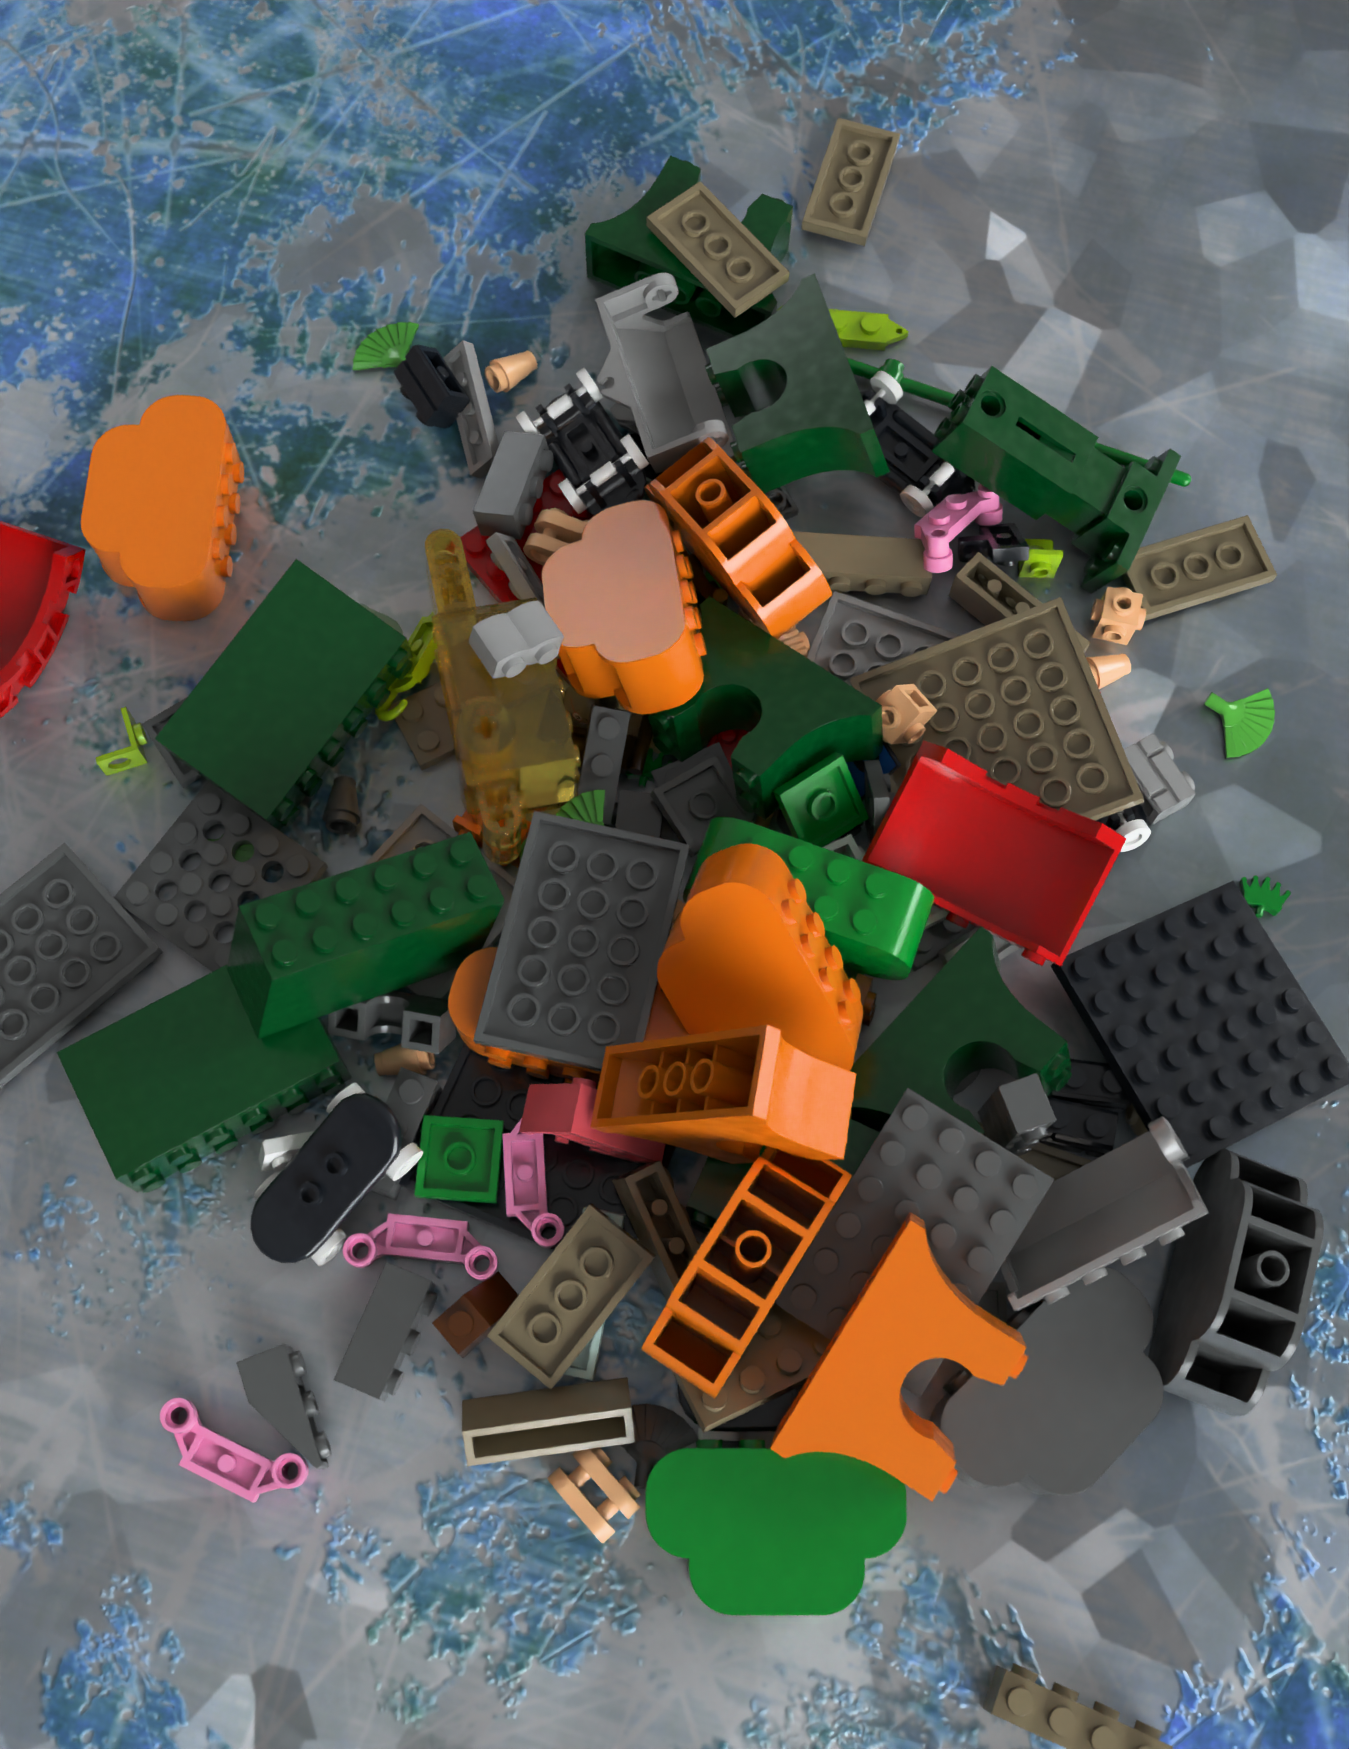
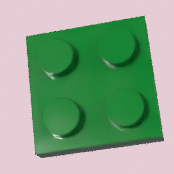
[773,752,869,847]
[414,1115,505,1203]

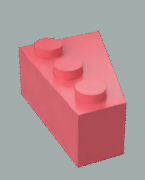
[519,1078,665,1163]

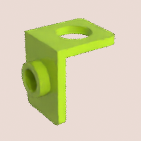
[1018,539,1063,578]
[95,707,148,776]

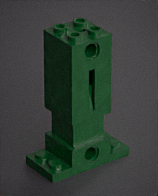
[931,366,1181,594]

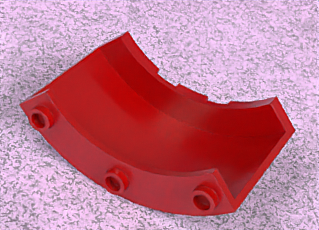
[0,521,86,718]
[862,740,1126,966]

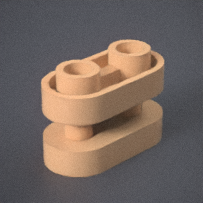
[523,508,589,565]
[547,1448,641,1544]

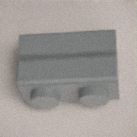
[1124,734,1196,825]

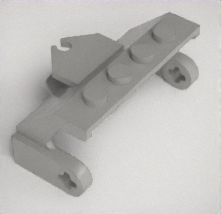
[595,273,737,474]
[1000,1116,1209,1311]

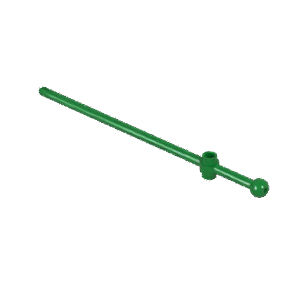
[847,358,1191,487]

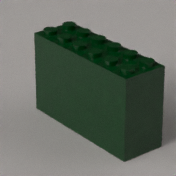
[155,559,413,831]
[227,831,505,1039]
[56,964,352,1193]

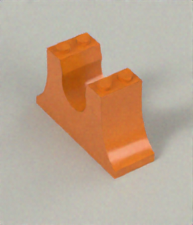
[590,1025,856,1164]
[770,1212,1028,1502]

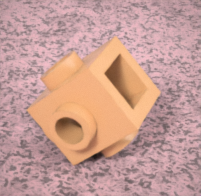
[1090,586,1146,645]
[875,684,937,745]

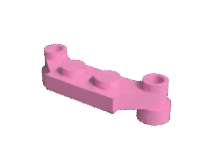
[914,484,1003,573]
[502,1118,565,1248]
[343,1213,499,1281]
[160,1398,309,1502]

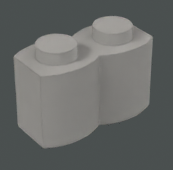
[469,601,564,678]

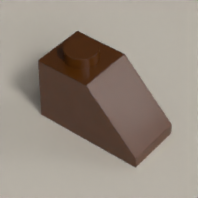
[432,1271,518,1358]

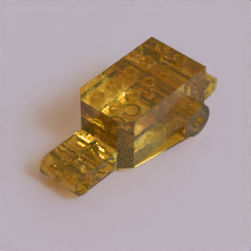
[425,529,581,864]

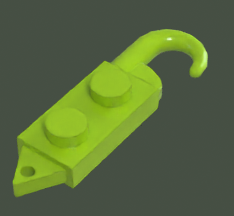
[777,306,909,351]
[375,600,454,722]

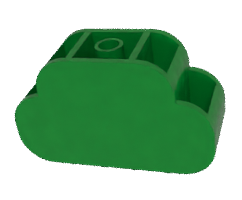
[683,817,934,980]
[645,1439,907,1616]

